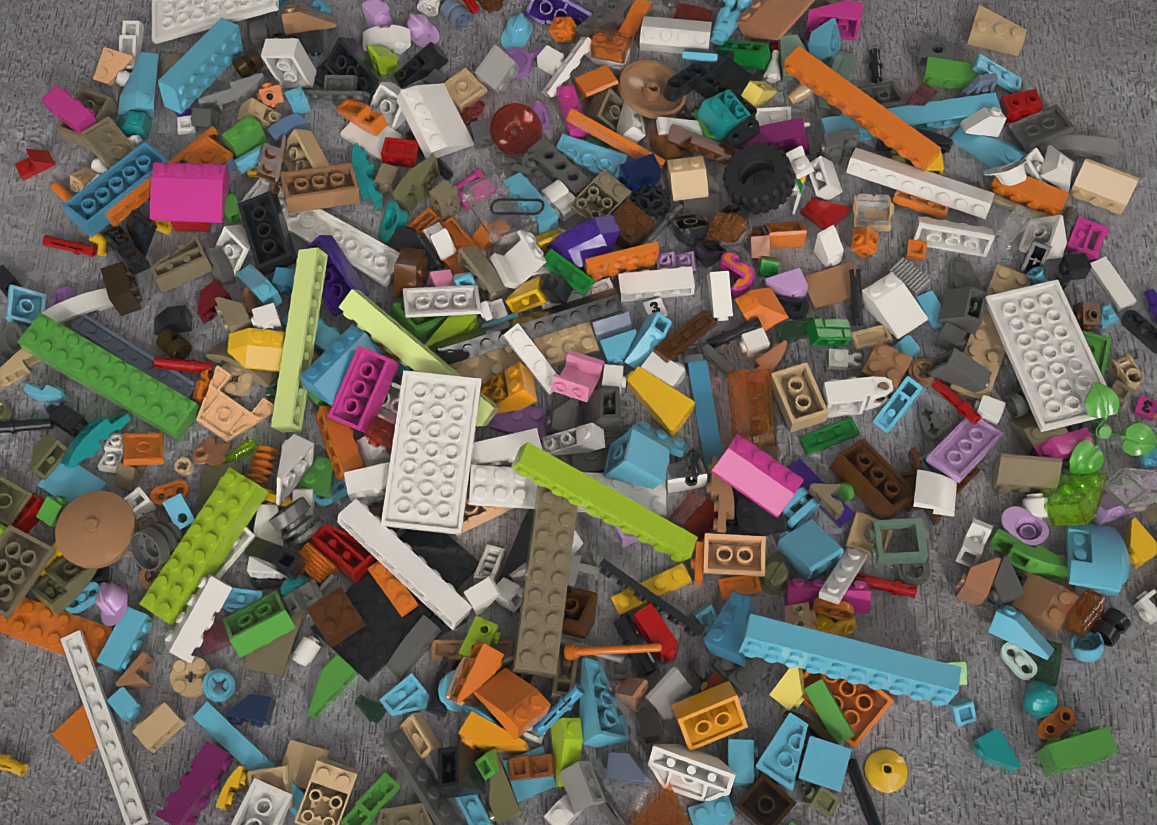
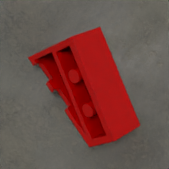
[311,524,377,583]

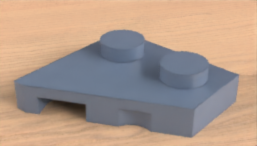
[956,73,998,98]

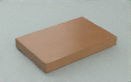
[804,261,865,311]

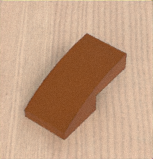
[509,754,556,781]

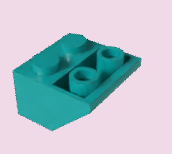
[697,89,751,140]

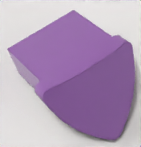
[527,101,550,132]

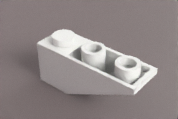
[542,423,605,456]

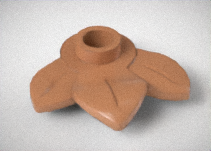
[193,437,230,466]

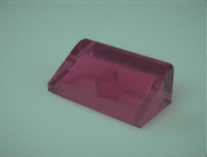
[906,82,938,106]

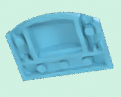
[1065,520,1130,592]

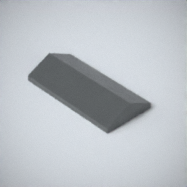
[829,81,906,116]

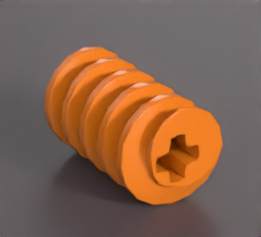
[245,446,280,488]

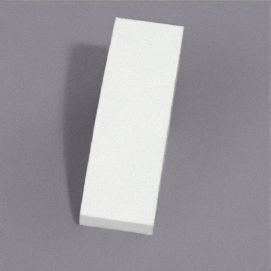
[119,20,144,70]

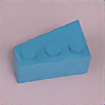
[704,591,756,667]

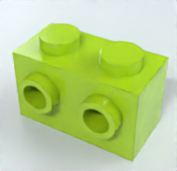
[459,616,501,658]

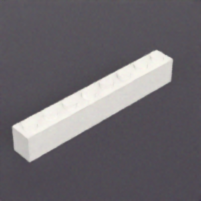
[846,148,995,219]
[337,499,472,630]

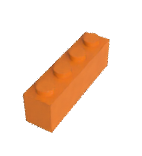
[989,165,1070,216]
[315,405,365,481]

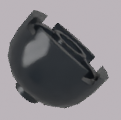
[672,213,709,247]

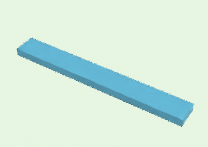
[193,701,305,816]

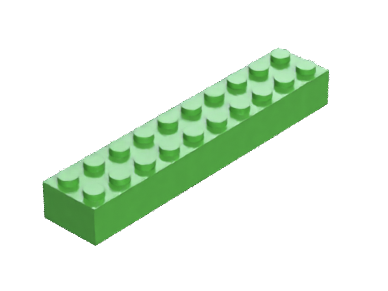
[17,312,200,442]

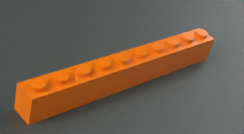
[784,46,941,171]

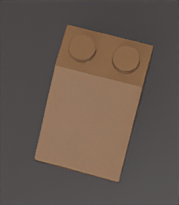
[281,3,338,35]
[1011,569,1078,636]

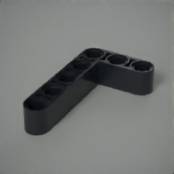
[663,64,757,119]

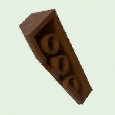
[516,588,598,640]

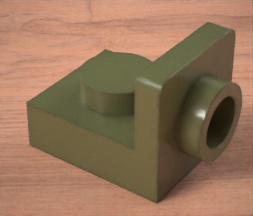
[801,783,841,818]

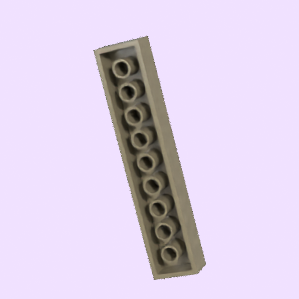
[512,485,578,679]

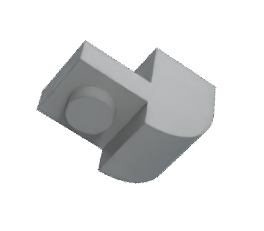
[567,555,600,591]

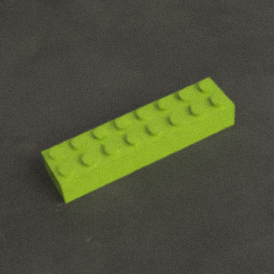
[139,467,269,626]

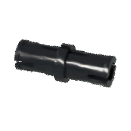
[869,48,883,84]

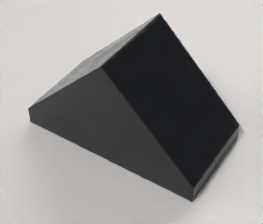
[695,240,727,269]
[1020,240,1052,274]

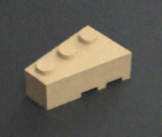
[967,5,1027,56]

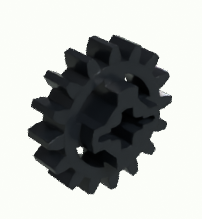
[632,182,671,220]

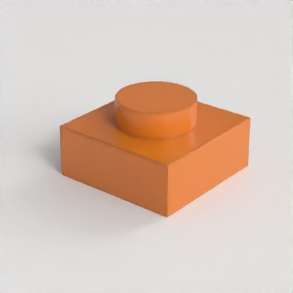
[906,239,927,261]

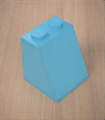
[603,429,670,489]
[777,519,844,581]

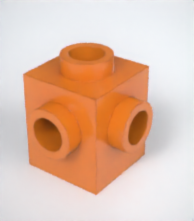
[548,17,577,42]
[257,82,284,108]
[851,226,879,257]

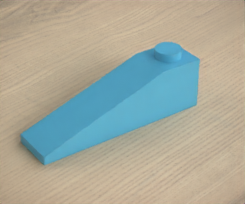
[950,127,1028,168]

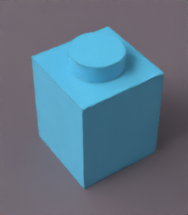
[284,86,311,115]
[106,686,144,722]

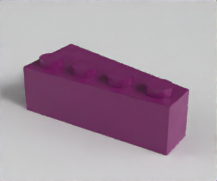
[734,117,810,155]
[155,741,233,825]

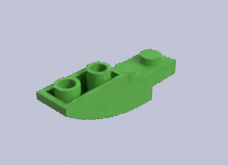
[988,528,1068,580]

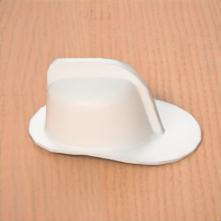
[983,159,1027,186]

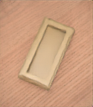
[851,325,893,351]

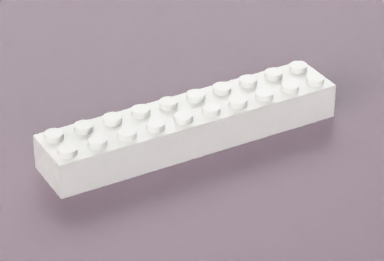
[344,428,542,506]

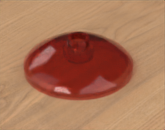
[490,103,542,156]

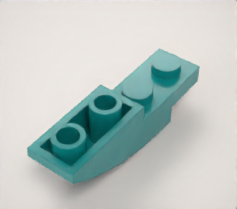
[352,143,383,211]
[61,411,131,469]

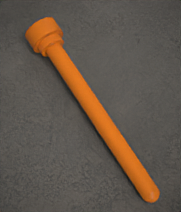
[564,643,662,660]

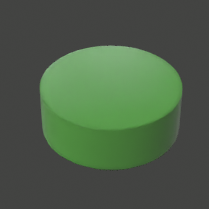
[836,481,854,502]

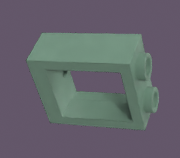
[869,518,928,565]

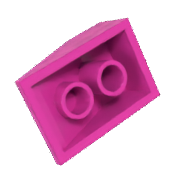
[805,0,863,41]

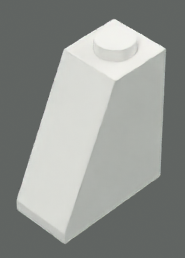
[706,271,733,321]

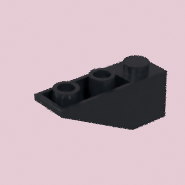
[394,42,449,88]
[392,225,446,270]
[245,537,306,581]

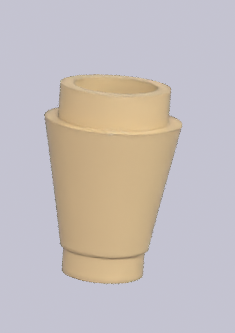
[787,83,814,105]

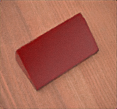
[12,493,45,534]

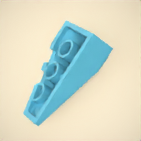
[118,52,159,118]
[579,658,629,747]

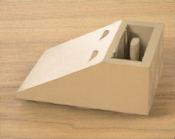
[295,756,359,825]

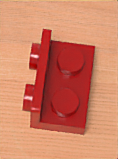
[381,137,420,169]

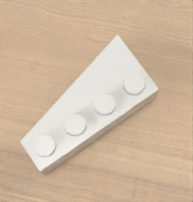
[164,573,232,663]

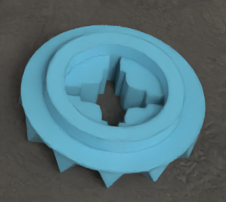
[202,669,235,702]

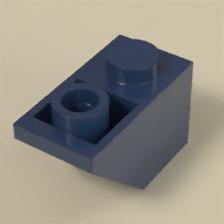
[225,694,276,728]

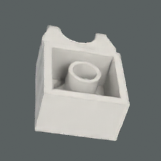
[821,377,893,418]

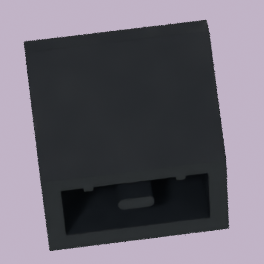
[438,746,486,799]

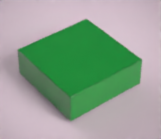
[759,256,780,277]

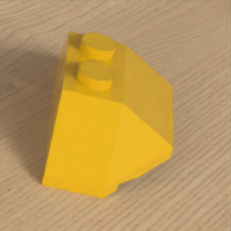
[227,328,286,372]

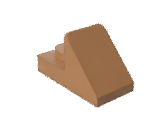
[115,652,155,690]

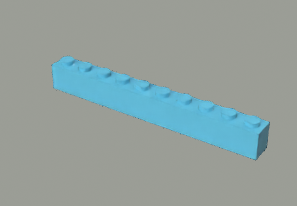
[820,92,1001,141]

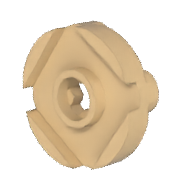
[221,363,254,398]
[170,656,212,698]

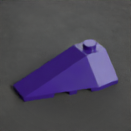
[524,0,593,27]

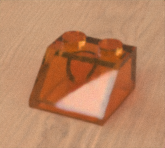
[591,28,633,64]

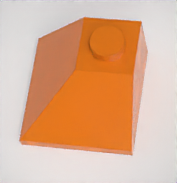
[735,287,789,332]

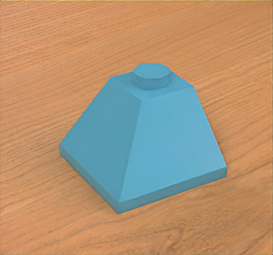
[806,18,842,67]

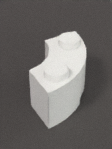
[363,25,411,54]

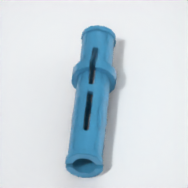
[533,683,585,736]

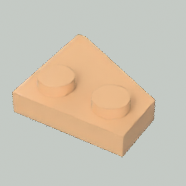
[93,47,136,86]

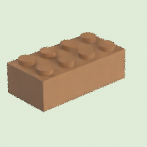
[280,163,359,214]

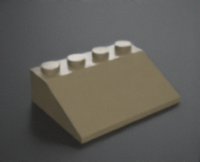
[0,525,56,619]

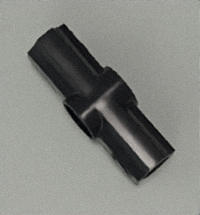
[614,614,658,677]

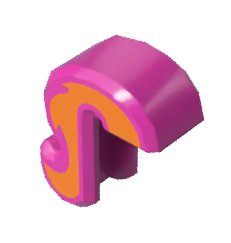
[720,252,755,298]

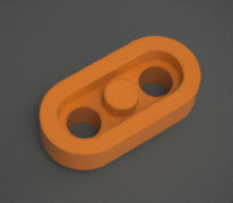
[150,480,190,507]
[813,597,854,620]
[1037,707,1076,742]

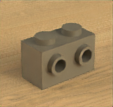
[429,180,461,222]

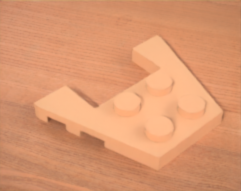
[196,365,274,443]

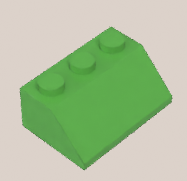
[222,590,296,658]

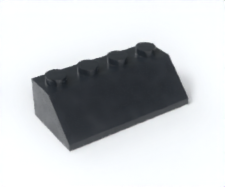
[731,455,787,536]

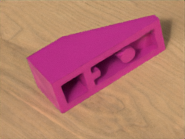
[1032,428,1095,460]

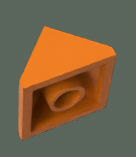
[575,65,618,99]
[764,221,806,249]

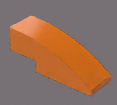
[335,98,388,136]

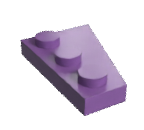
[489,407,547,443]

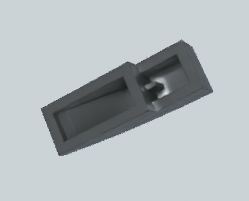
[386,615,441,679]

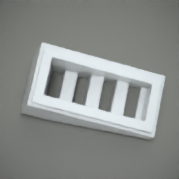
[473,544,506,585]

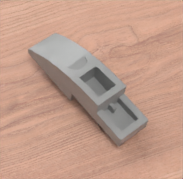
[198,73,266,114]

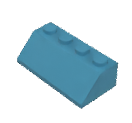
[300,325,384,406]

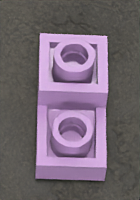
[657,251,697,271]

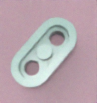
[1000,642,1037,680]

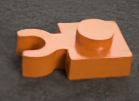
[192,370,214,403]

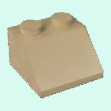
[666,156,709,201]

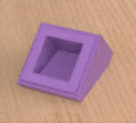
[53,286,77,306]

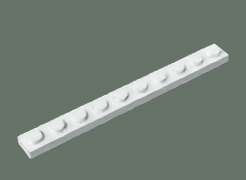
[60,630,150,825]

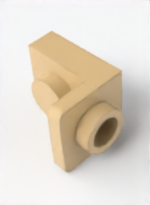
[70,167,97,193]

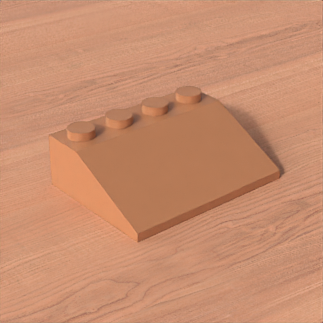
[736,0,815,40]

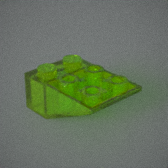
[1044,472,1108,526]

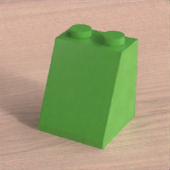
[221,114,269,159]

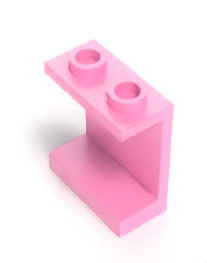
[551,350,605,402]

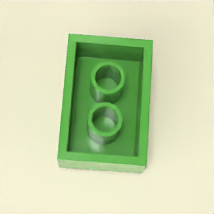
[1036,725,1119,777]

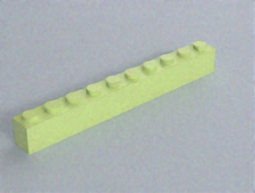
[271,247,328,433]
[339,289,500,427]

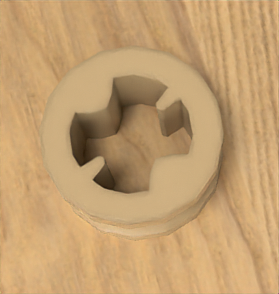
[174,457,194,477]

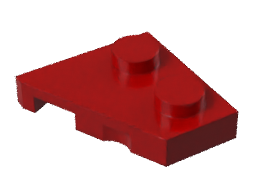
[800,198,851,230]

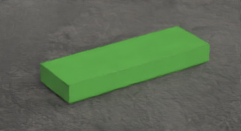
[804,678,855,744]

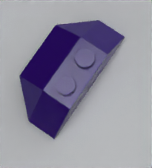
[546,215,621,269]

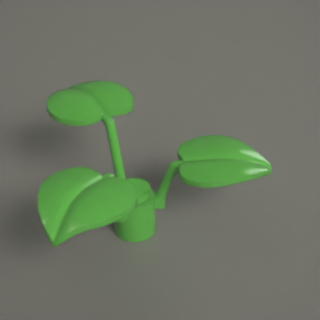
[1069,382,1157,474]

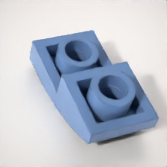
[266,113,306,142]

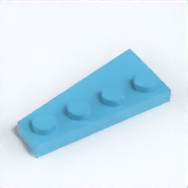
[556,134,628,180]

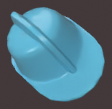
[500,13,533,50]

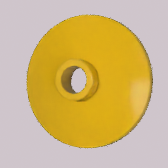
[864,749,908,793]

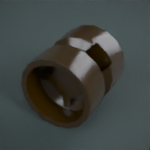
[231,47,264,78]
[156,328,192,360]

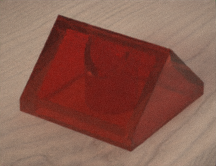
[667,491,718,542]

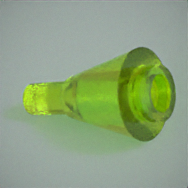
[224,438,257,464]

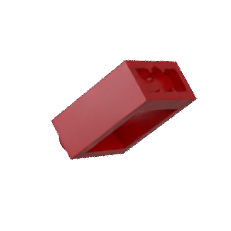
[634,603,679,665]

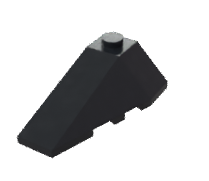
[324,37,382,95]
[498,509,534,583]

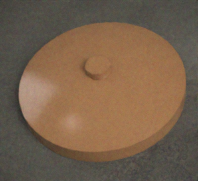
[618,60,686,119]
[55,491,137,569]

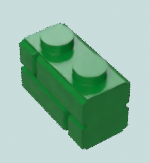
[806,316,852,346]

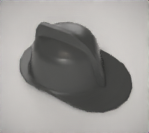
[0,322,28,359]

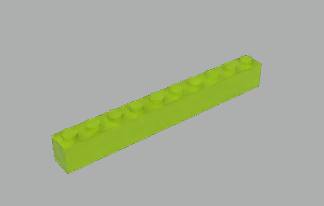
[511,442,698,562]

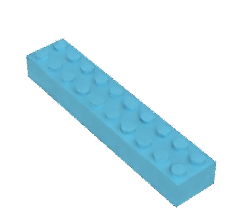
[739,614,961,706]

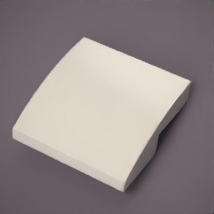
[913,470,957,516]

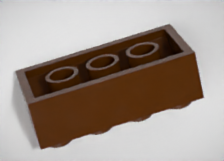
[830,438,915,520]

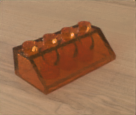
[727,369,777,448]

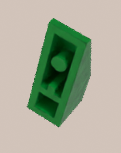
[716,40,772,71]

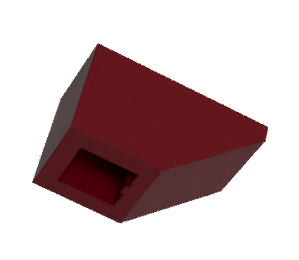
[197,279,233,324]

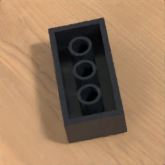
[238,191,297,275]

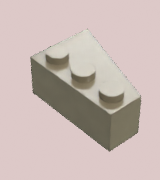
[150,233,213,293]

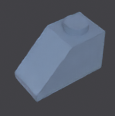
[605,749,653,786]

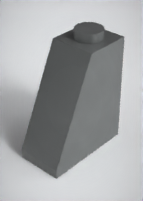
[928,348,992,393]

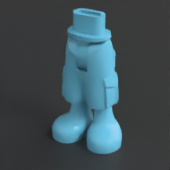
[710,0,753,45]

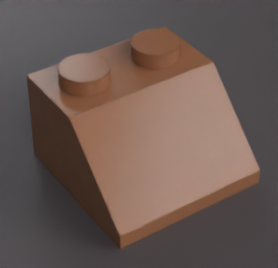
[955,558,1001,607]

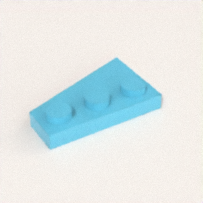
[629,421,690,458]

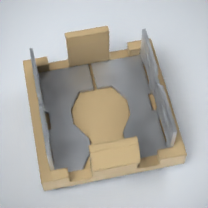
[853,194,894,232]

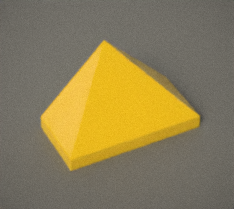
[535,227,567,253]

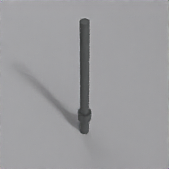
[608,203,684,283]

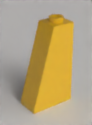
[627,366,695,437]

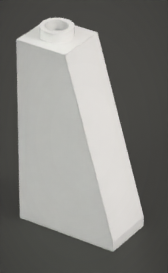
[247,503,288,579]

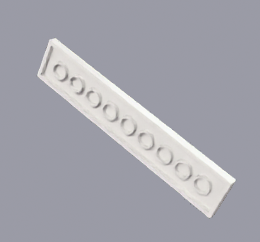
[241,177,400,287]
[469,465,667,517]

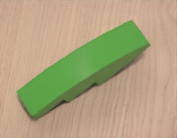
[340,772,401,825]

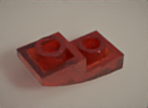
[674,3,713,22]

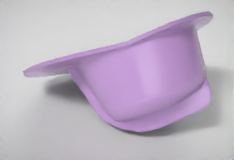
[405,13,440,48]
[1001,506,1049,546]
[95,582,128,626]

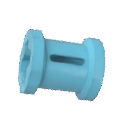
[1026,267,1049,285]

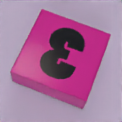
[1133,395,1157,421]

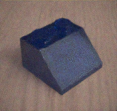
[619,153,662,190]

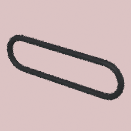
[490,198,545,215]

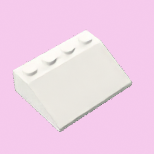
[397,83,474,159]

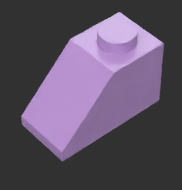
[764,268,808,299]

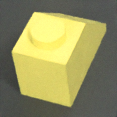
[741,81,777,108]
[770,668,805,711]

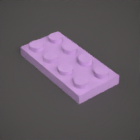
[926,418,1004,483]

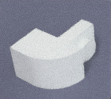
[956,518,993,568]

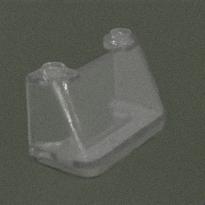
[462,170,538,245]

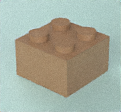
[860,341,913,397]

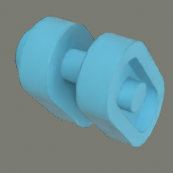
[783,487,820,530]

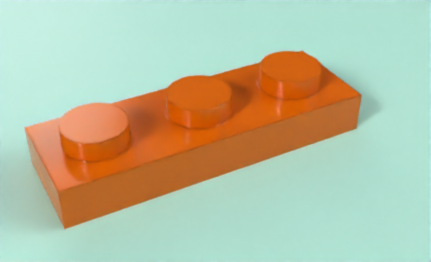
[892,190,949,220]
[367,561,419,617]

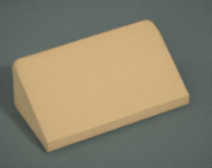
[399,712,441,760]

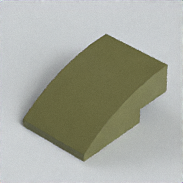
[393,156,441,216]
[0,476,33,526]
[31,556,98,615]

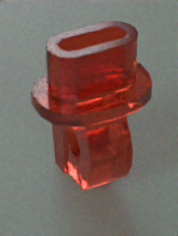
[460,100,485,126]

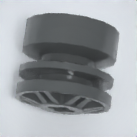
[269,496,323,548]
[130,520,183,571]

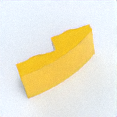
[216,766,248,811]

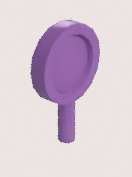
[505,46,545,78]

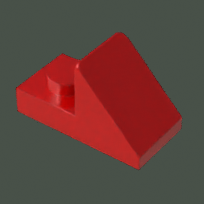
[15,149,56,181]

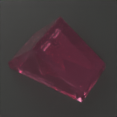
[200,623,232,656]

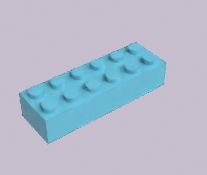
[158,18,243,114]

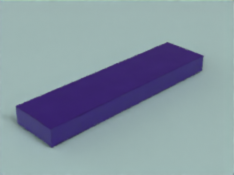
[788,459,855,528]

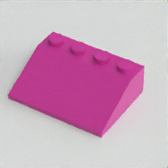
[150,162,231,223]

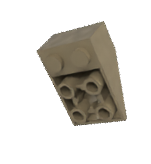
[568,169,631,221]

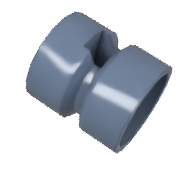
[440,0,472,30]

